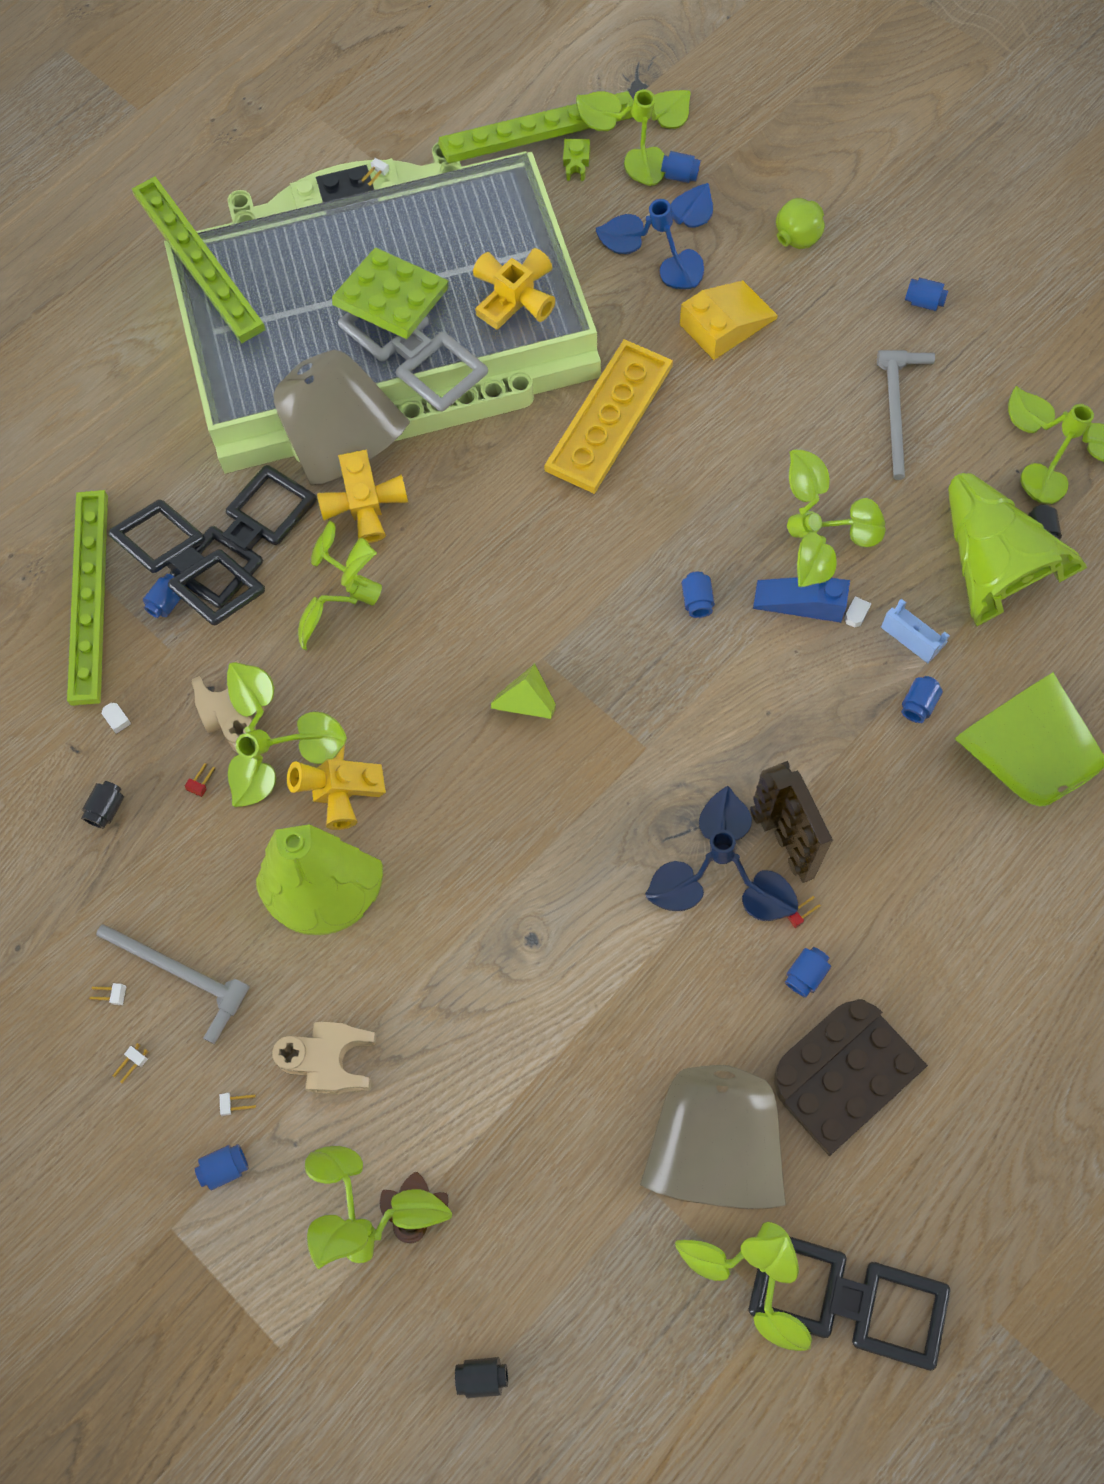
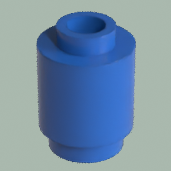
[661,151,701,183]
[905,277,948,311]
[681,571,715,618]
[142,574,185,618]
[901,676,943,723]
[785,947,831,998]
[195,1144,249,1191]

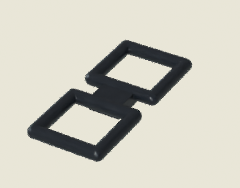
[170,465,317,609]
[108,499,265,626]
[748,1236,951,1371]

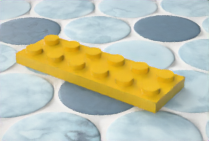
[544,339,673,494]

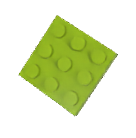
[332,247,449,339]

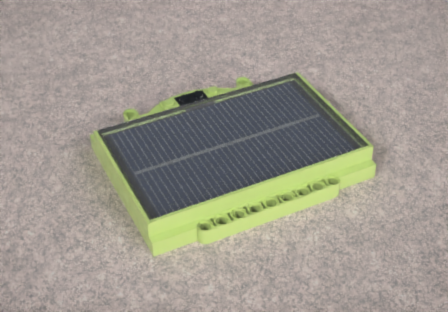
[164,142,601,474]

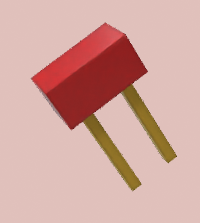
[184,763,215,797]
[787,896,821,929]

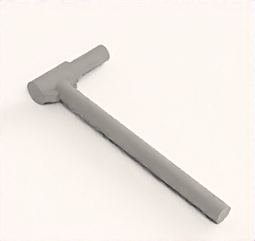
[877,350,935,480]
[96,924,250,1044]

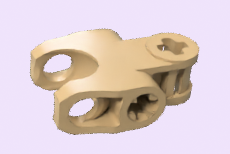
[192,660,265,753]
[272,1022,376,1095]

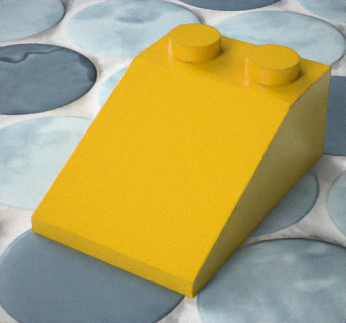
[680,280,778,360]

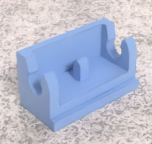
[881,599,950,663]

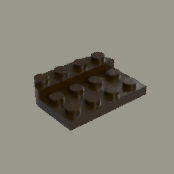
[750,761,833,883]
[774,999,928,1156]

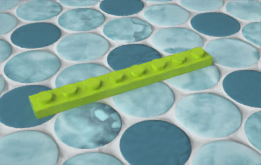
[438,91,633,164]
[131,176,266,344]
[67,490,108,706]

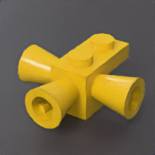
[473,248,556,330]
[317,449,408,543]
[287,745,386,830]

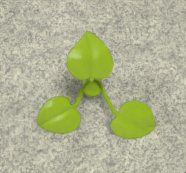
[576,89,691,186]
[1008,386,1104,504]
[787,450,886,587]
[298,521,382,651]
[227,662,347,807]
[305,1146,452,1269]
[674,1222,812,1351]

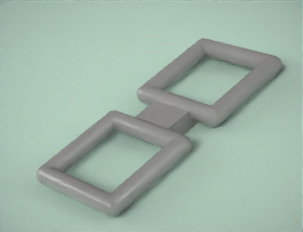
[338,312,488,412]

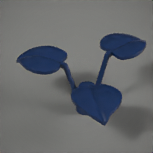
[645,786,798,921]

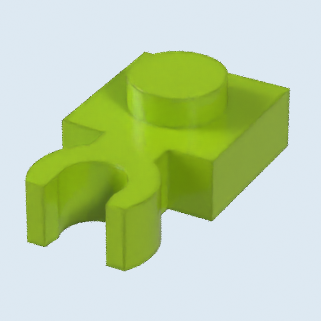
[563,139,590,181]

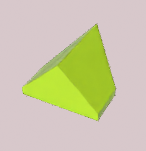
[491,663,556,719]

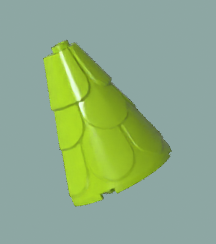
[948,473,1087,626]
[256,824,383,935]

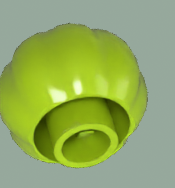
[776,198,825,249]

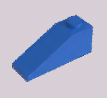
[753,577,850,623]

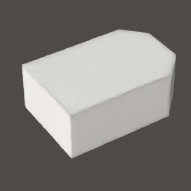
[844,596,871,628]
[101,703,131,734]

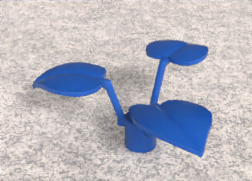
[596,183,713,289]

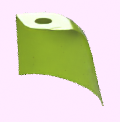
[954,672,1104,807]

